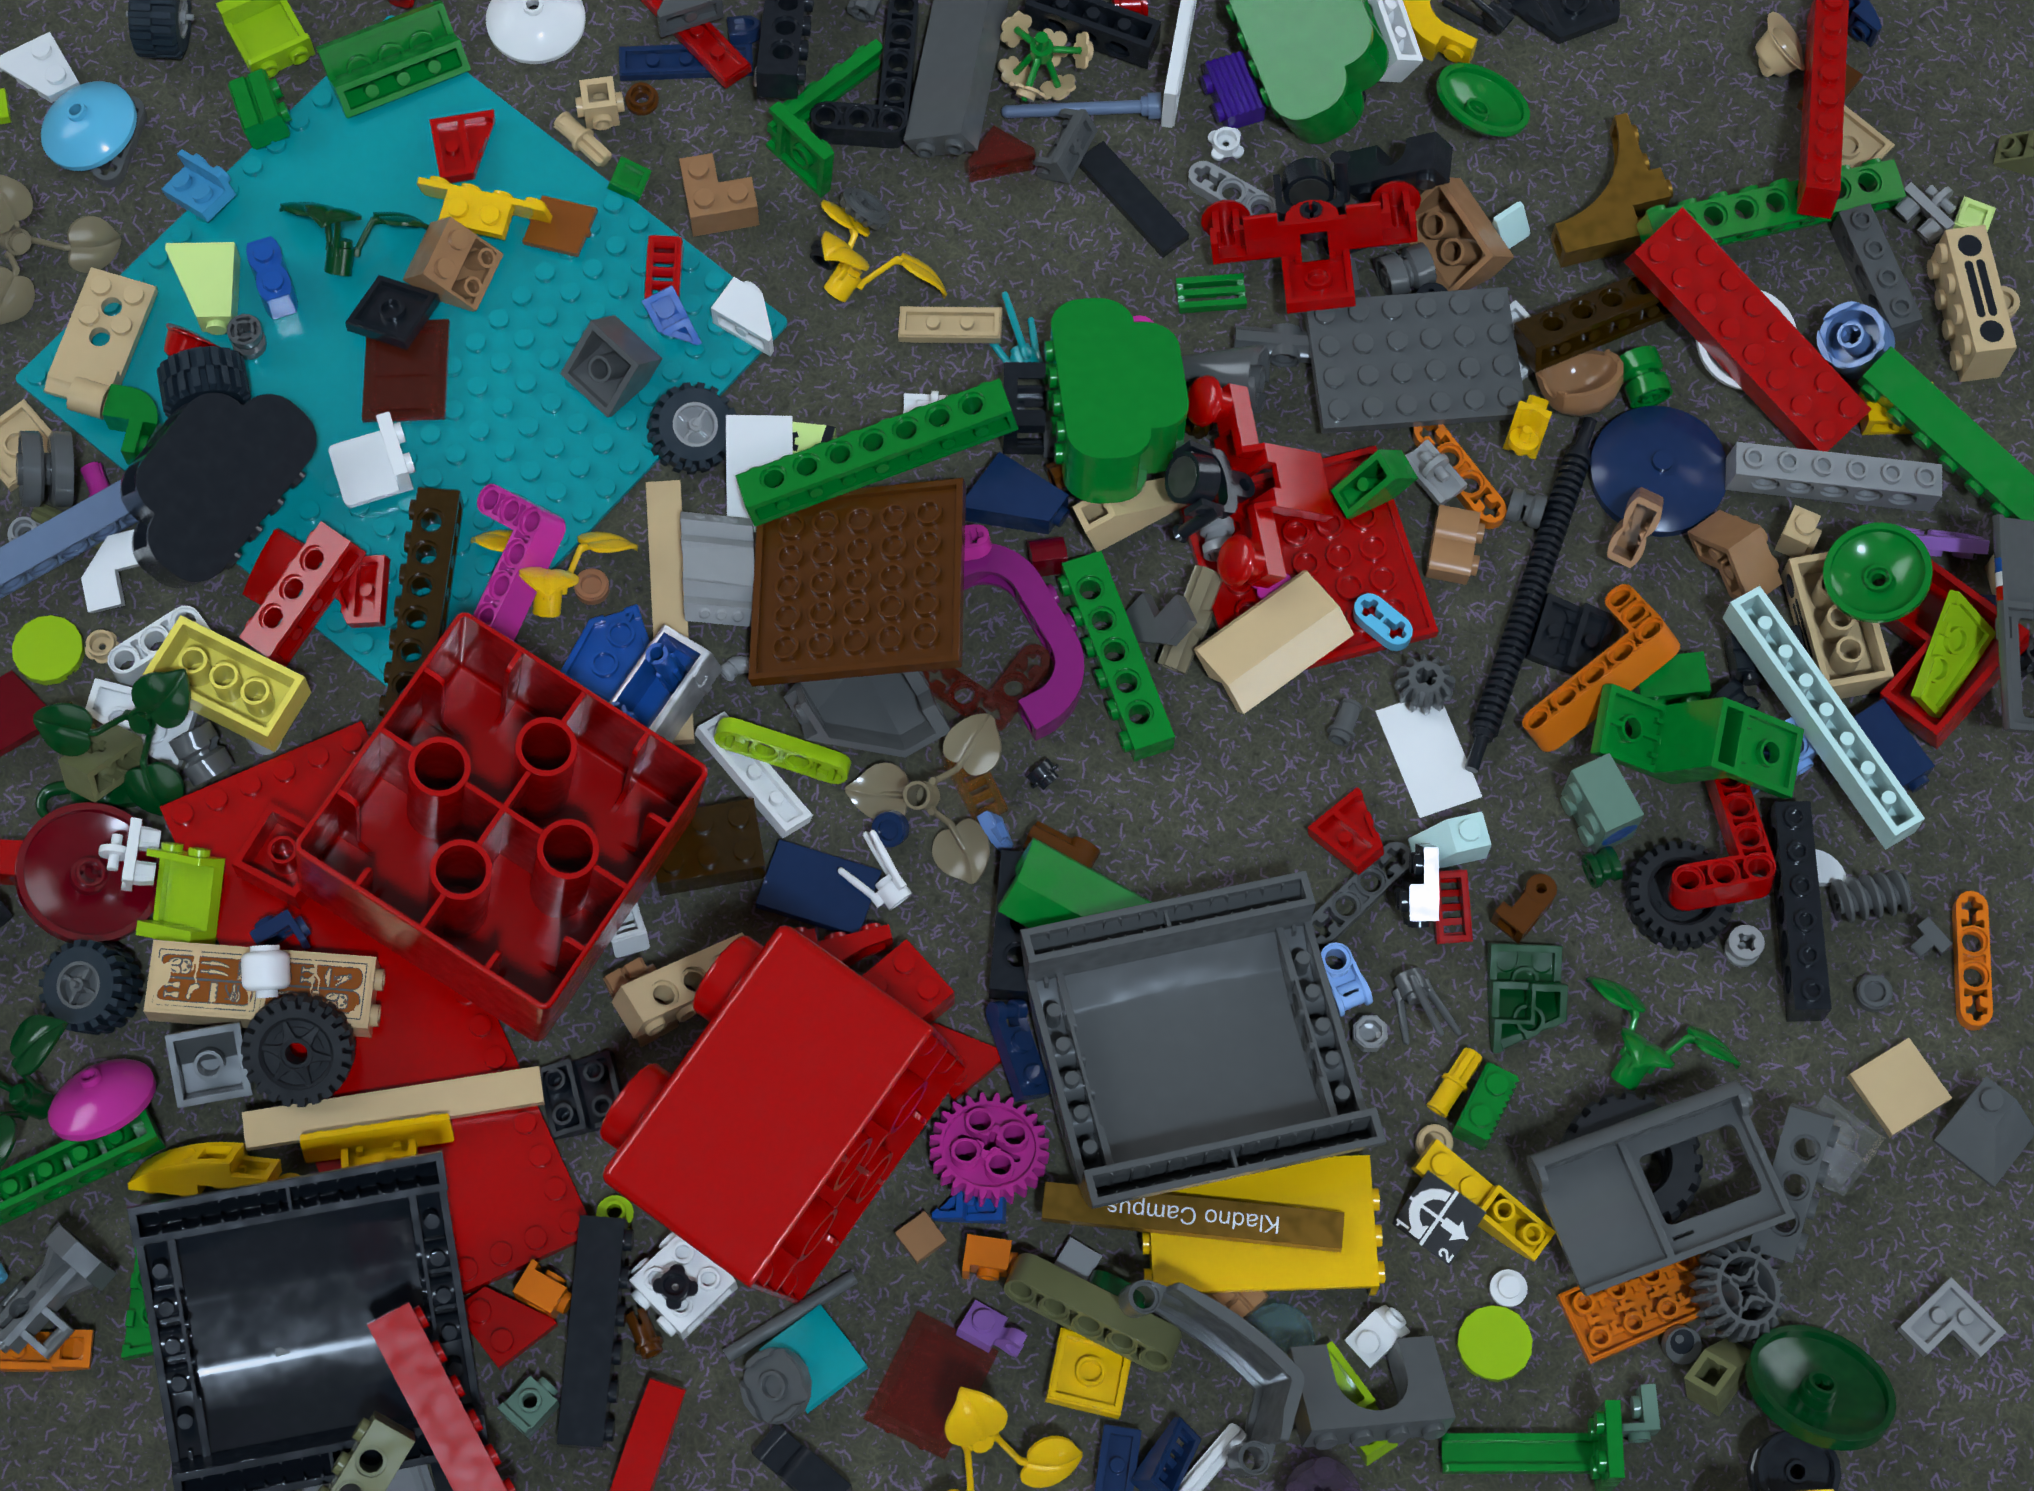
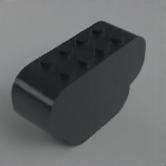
[120,393,316,588]

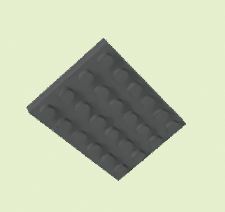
[1304,287,1525,434]

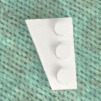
[85,678,198,773]

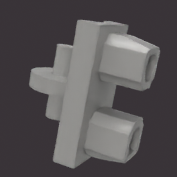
[1894,182,1956,245]
[1405,439,1468,506]

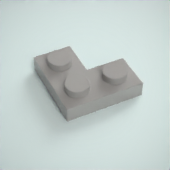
[1897,1277,2006,1360]

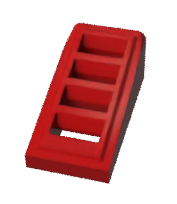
[644,235,684,307]
[1433,870,1473,944]

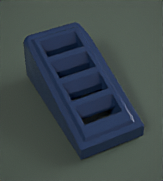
[1131,1417,1202,1491]

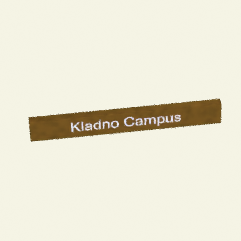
[1041,1182,1345,1252]

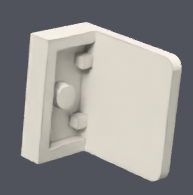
[328,411,416,508]

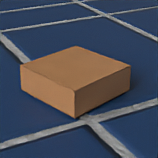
[895,1211,947,1264]

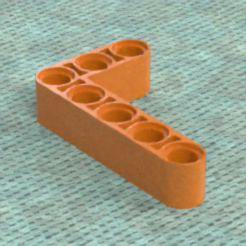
[1522,584,1680,752]

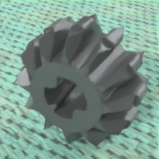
[1394,653,1456,715]

